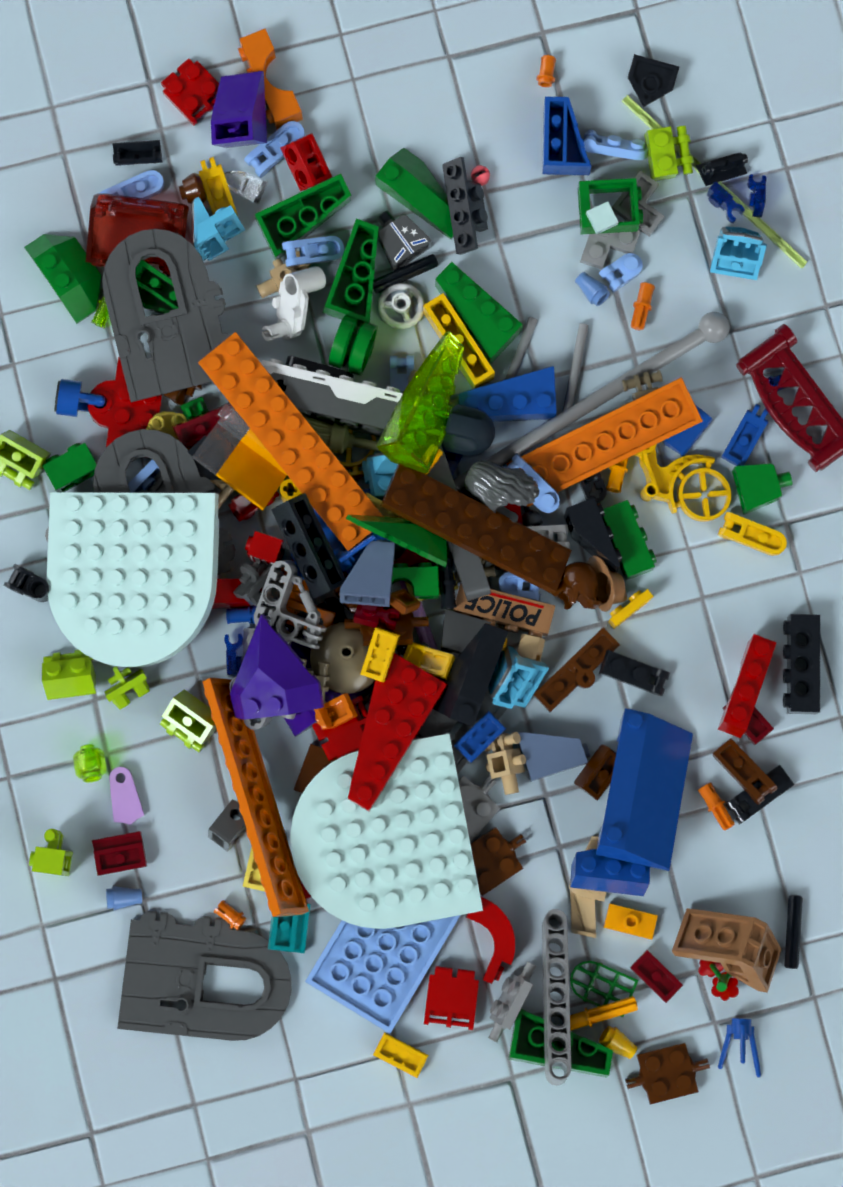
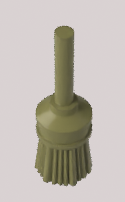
[305,417,399,455]

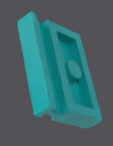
[268,903,310,953]

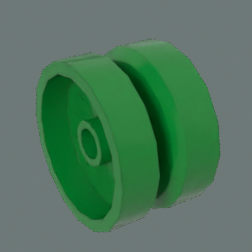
[328,315,378,376]

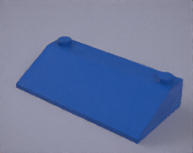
[595,708,693,871]

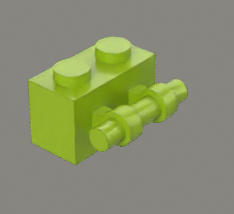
[644,126,694,181]
[0,430,51,490]
[42,650,96,700]
[160,689,216,753]
[29,829,73,877]

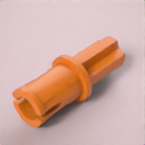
[631,282,655,331]
[698,782,735,830]

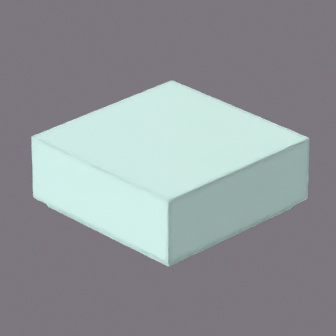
[586,201,619,235]

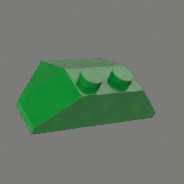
[24,234,102,324]

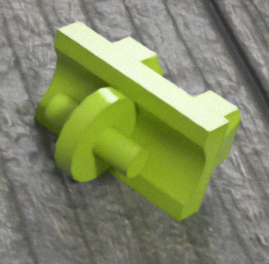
[104,666,150,709]

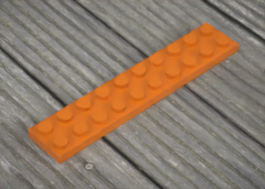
[198,332,384,551]
[202,678,309,917]

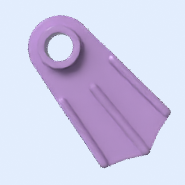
[109,767,144,825]

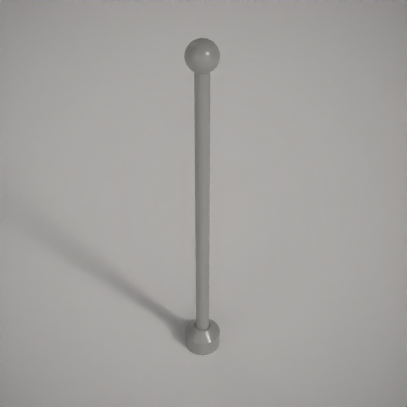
[453,312,730,492]

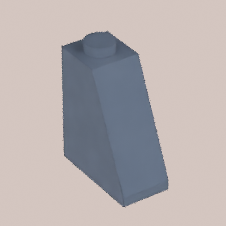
[340,539,395,607]
[518,732,590,782]

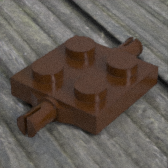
[344,605,429,646]
[470,827,527,896]
[625,1043,710,1105]

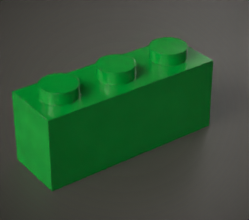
[603,500,657,581]

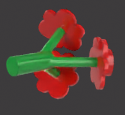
[698,960,739,1001]

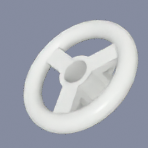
[378,283,425,329]

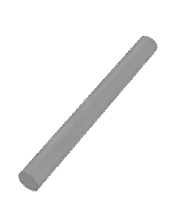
[505,317,538,380]
[563,323,588,411]

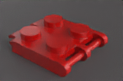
[161,58,219,126]
[312,696,368,761]
[424,966,479,1030]

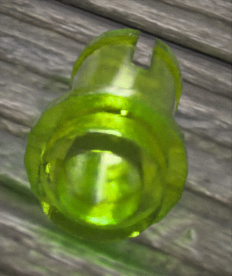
[91,296,109,329]

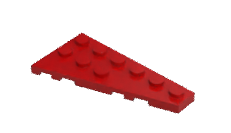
[348,653,447,812]

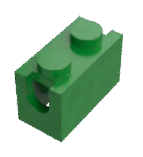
[42,443,97,492]

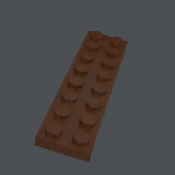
[380,462,572,594]

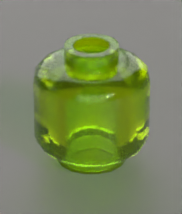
[73,744,107,783]

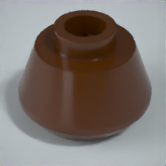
[178,173,206,204]

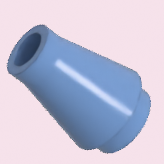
[575,272,610,306]
[106,886,142,910]

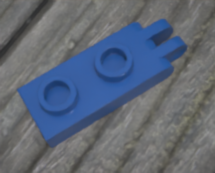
[721,404,769,466]

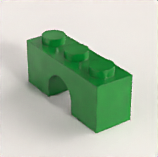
[392,563,439,599]

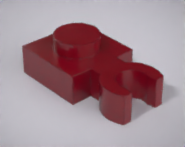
[353,604,400,630]

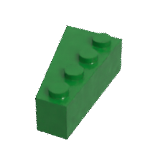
[508,1009,613,1078]

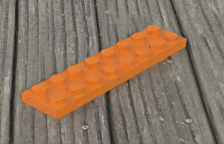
[507,377,703,507]

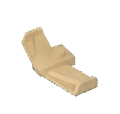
[569,836,606,938]

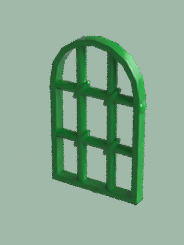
[570,961,639,1017]

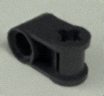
[3,564,49,602]

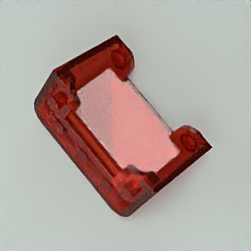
[86,193,189,275]

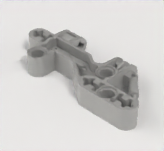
[229,560,326,730]

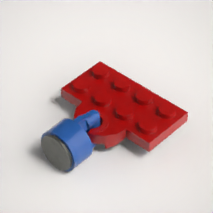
[54,357,162,459]

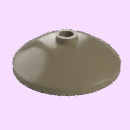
[310,622,375,694]

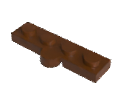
[533,627,620,713]

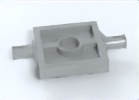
[459,776,500,843]
[488,962,537,1043]

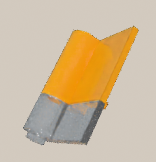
[192,403,287,511]

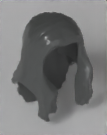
[464,460,540,523]

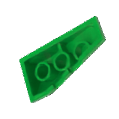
[375,148,453,240]
[346,514,447,567]

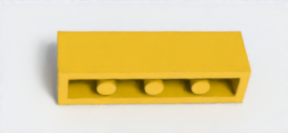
[423,293,495,389]

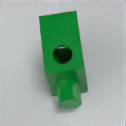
[732,464,793,515]

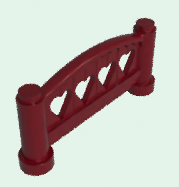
[736,324,843,472]

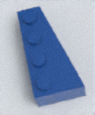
[458,366,557,422]

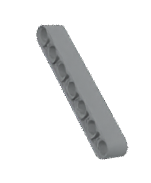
[542,909,571,1086]

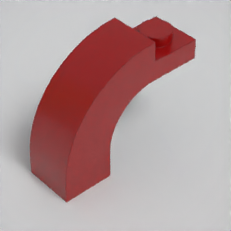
[466,896,515,984]

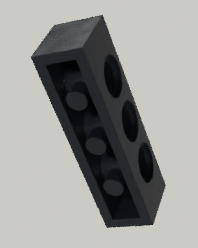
[271,493,346,599]
[783,614,820,715]

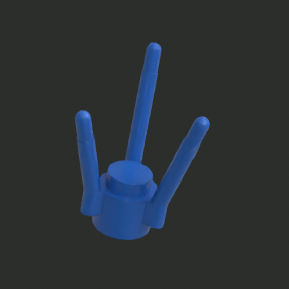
[334,534,376,574]
[718,1018,761,1078]

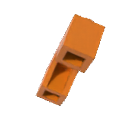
[238,29,303,130]

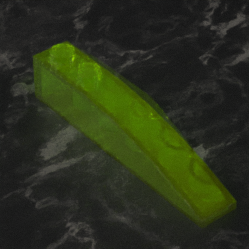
[376,331,464,473]

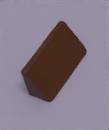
[574,744,616,801]

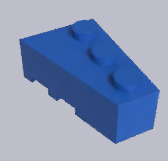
[570,849,650,896]

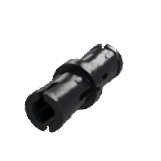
[438,558,457,609]

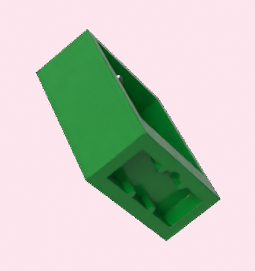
[577,178,643,235]

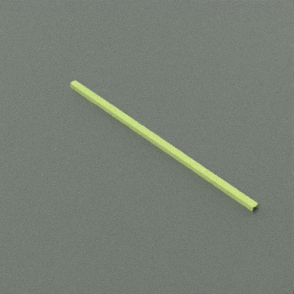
[622,95,807,269]

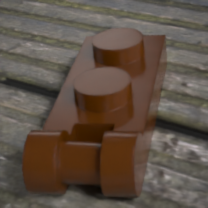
[712,738,778,805]

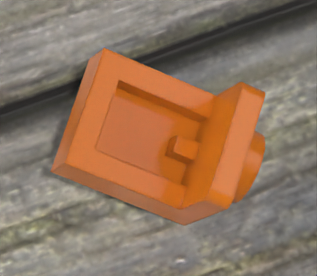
[314,693,358,729]

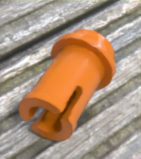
[536,55,556,87]
[214,900,247,930]

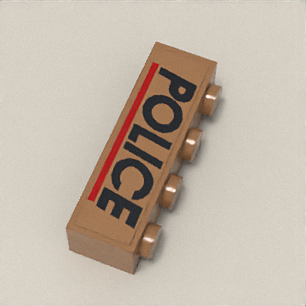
[453,583,555,638]

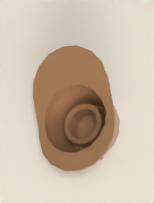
[587,555,627,612]

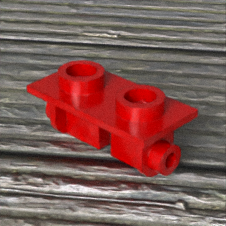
[228,491,279,522]

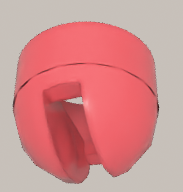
[471,165,490,186]

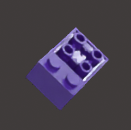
[211,71,267,148]

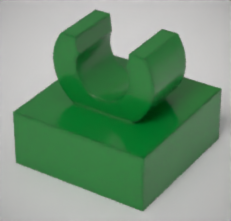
[180,397,208,420]

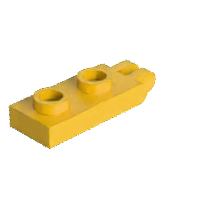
[198,157,238,215]

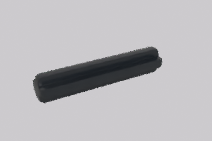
[373,254,438,293]
[784,895,803,969]

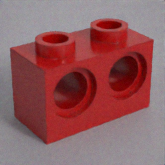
[280,133,332,191]

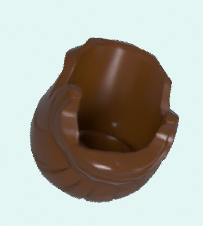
[552,562,602,610]

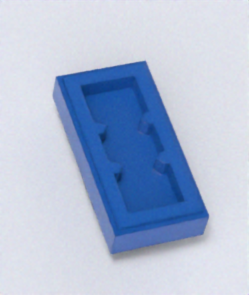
[454,711,506,764]

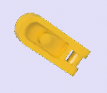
[717,512,787,556]

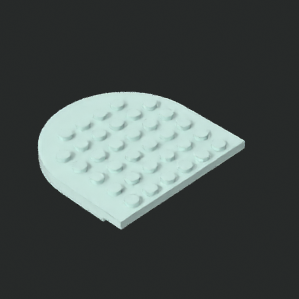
[47,492,219,667]
[291,734,483,929]

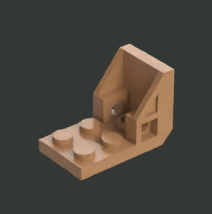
[672,908,782,993]

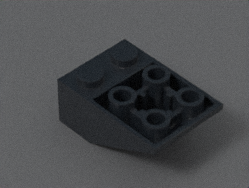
[564,498,623,572]

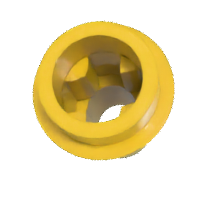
[599,1026,637,1059]

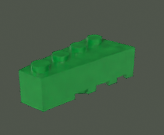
[255,174,351,260]
[322,218,379,327]
[435,261,523,365]

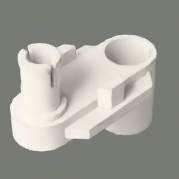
[262,266,326,341]

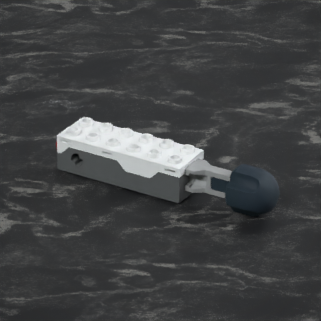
[261,359,495,456]

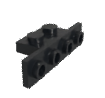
[442,157,488,255]

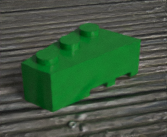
[136,260,179,314]

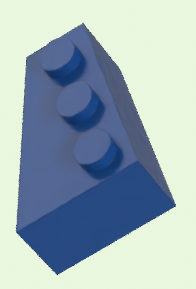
[542,96,591,176]

